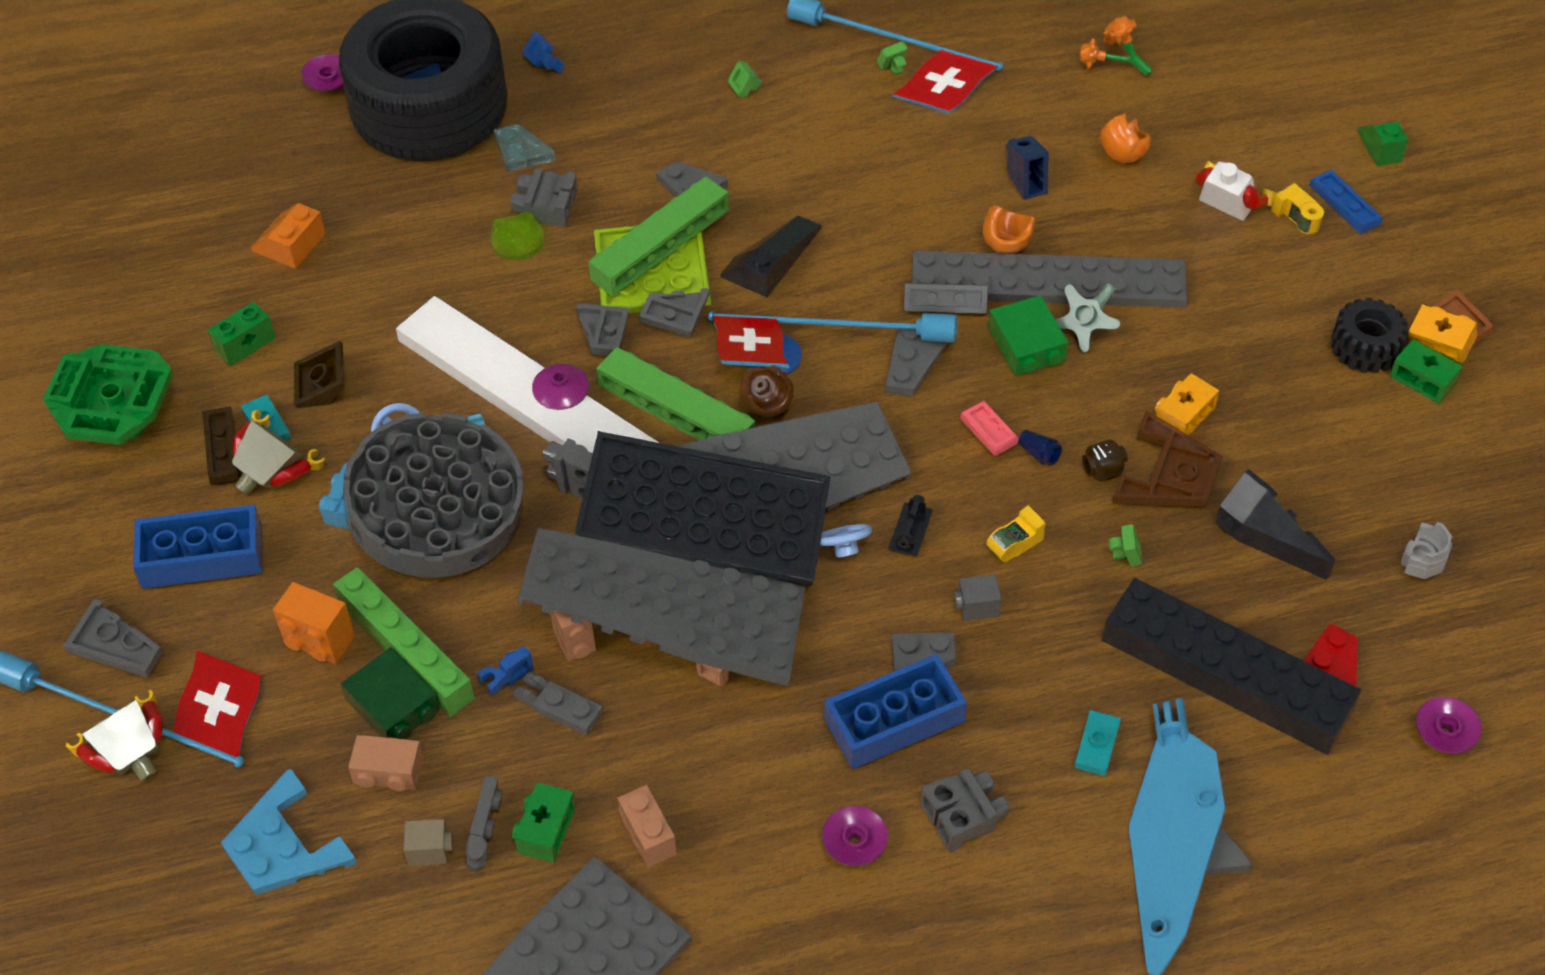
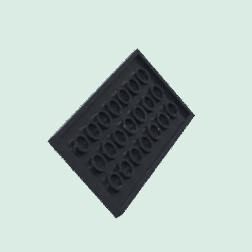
[574,431,831,586]

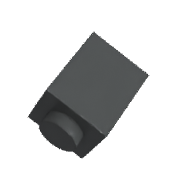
[954,574,1001,621]

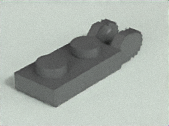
[513,672,603,736]
[465,776,503,872]

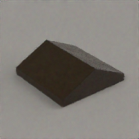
[294,341,344,408]

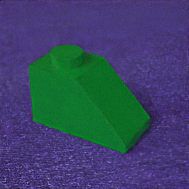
[1357,122,1408,166]

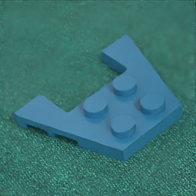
[221,768,357,895]

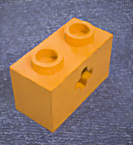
[1408,304,1477,363]
[1154,373,1219,436]

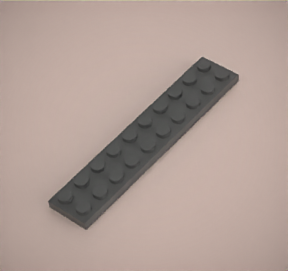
[912,251,1187,308]

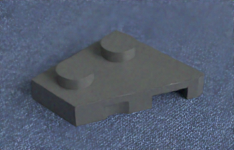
[639,288,710,338]
[576,303,630,356]

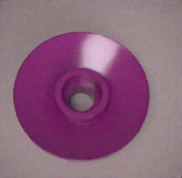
[302,54,343,91]
[532,364,589,410]
[1416,697,1482,754]
[822,806,888,866]

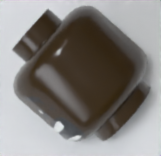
[1082,439,1128,481]

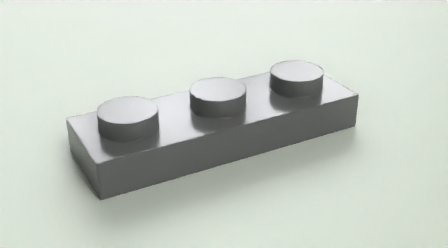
[904,283,988,313]

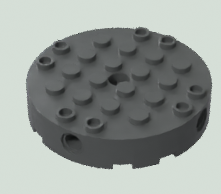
[343,412,523,578]

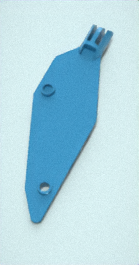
[1129,698,1226,975]

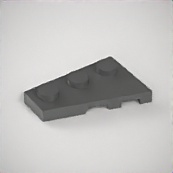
[885,329,950,397]

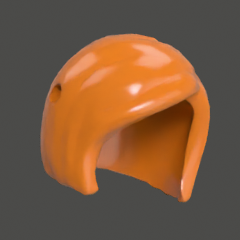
[1100,113,1151,164]
[983,205,1035,254]

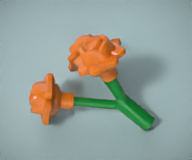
[1080,16,1153,76]

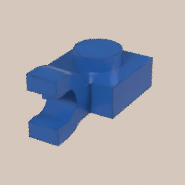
[522,32,565,73]
[476,646,534,696]

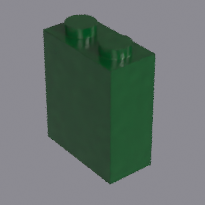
[340,647,440,739]

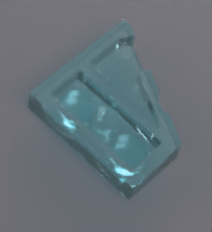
[494,124,555,172]

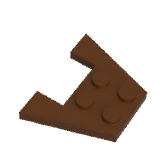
[1112,410,1223,507]

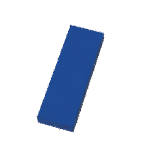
[1309,169,1383,235]

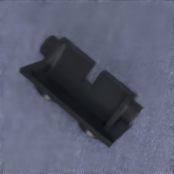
[889,495,933,557]

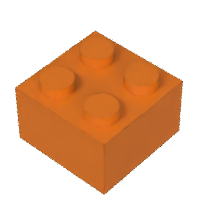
[273,582,356,665]

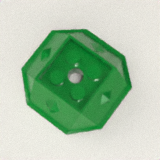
[43,344,174,445]

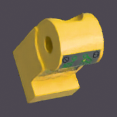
[1271,183,1324,234]
[986,505,1046,562]

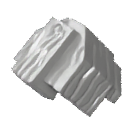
[1401,522,1452,579]

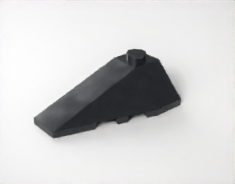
[721,215,821,297]
[1216,469,1335,580]

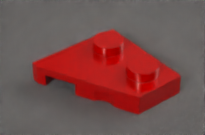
[1303,623,1358,687]

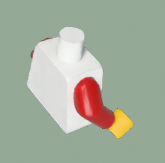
[1196,161,1277,221]

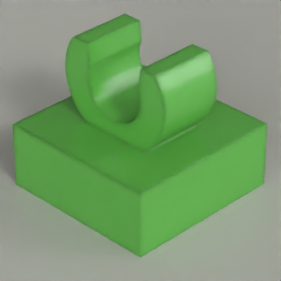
[877,41,908,75]
[727,61,762,98]
[1109,524,1143,567]

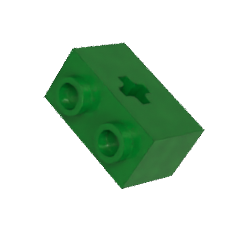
[207,301,276,367]
[1390,339,1463,404]
[512,782,576,863]

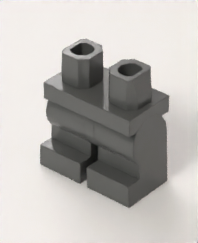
[511,168,577,227]
[543,438,593,499]
[920,768,1009,853]

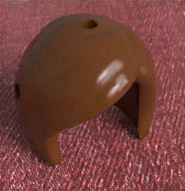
[740,365,794,417]

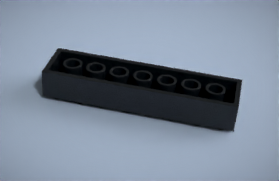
[1102,577,1362,755]

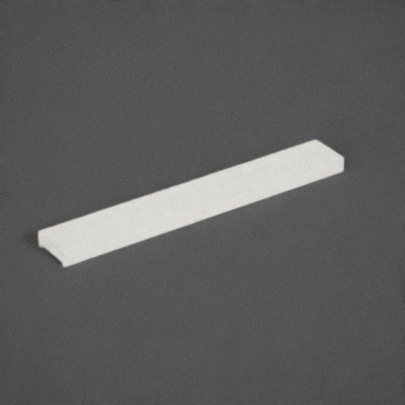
[396,296,659,453]

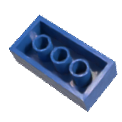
[133,505,263,589]
[824,654,967,769]

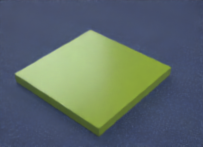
[594,226,711,313]

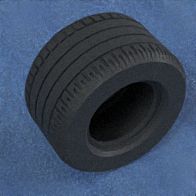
[339,0,508,161]

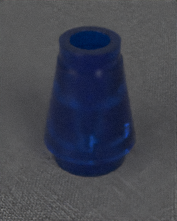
[1018,430,1062,466]

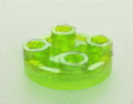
[490,212,544,260]

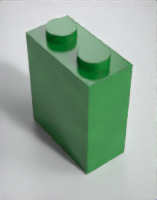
[988,295,1069,376]

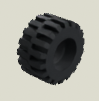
[1331,298,1409,373]

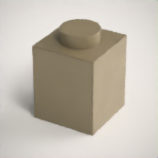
[403,819,454,866]

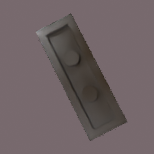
[202,406,240,485]

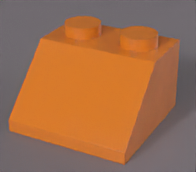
[251,203,326,269]

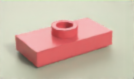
[961,401,1019,456]

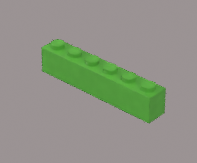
[588,176,729,297]
[596,347,755,440]
[333,567,475,717]

